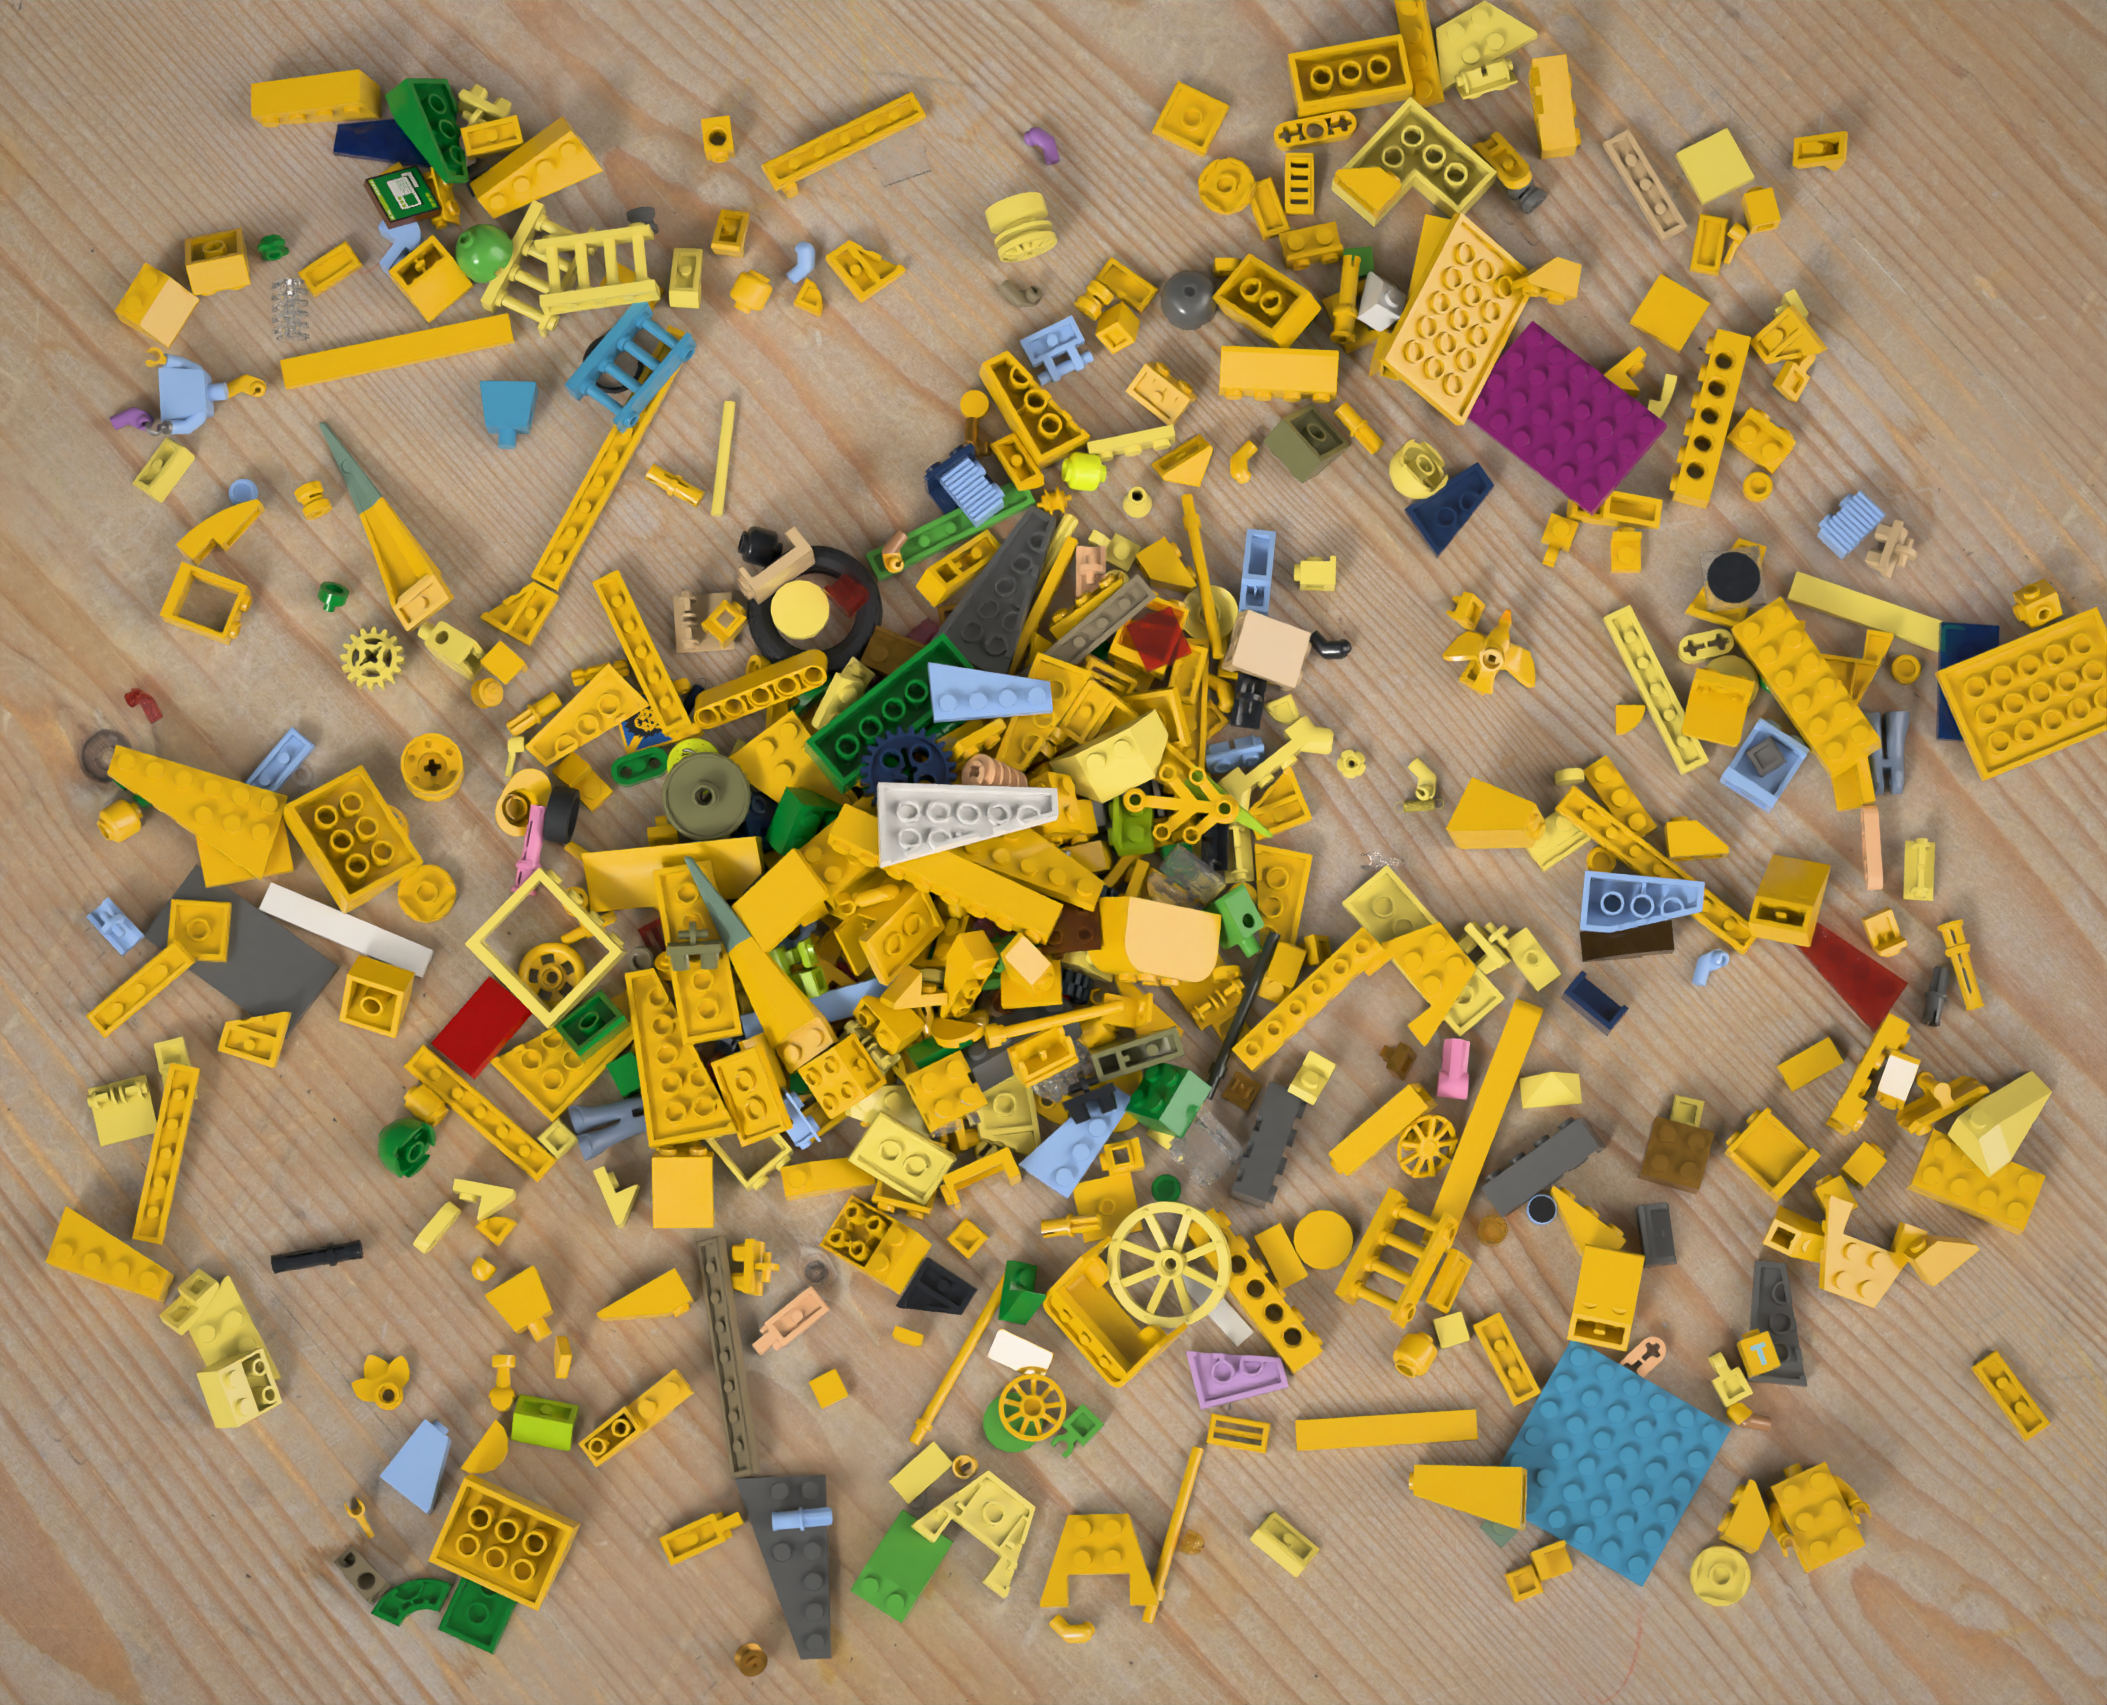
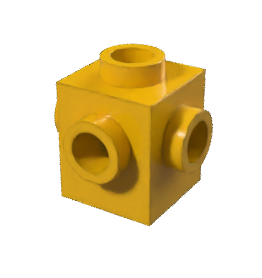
[2012,578,2063,629]

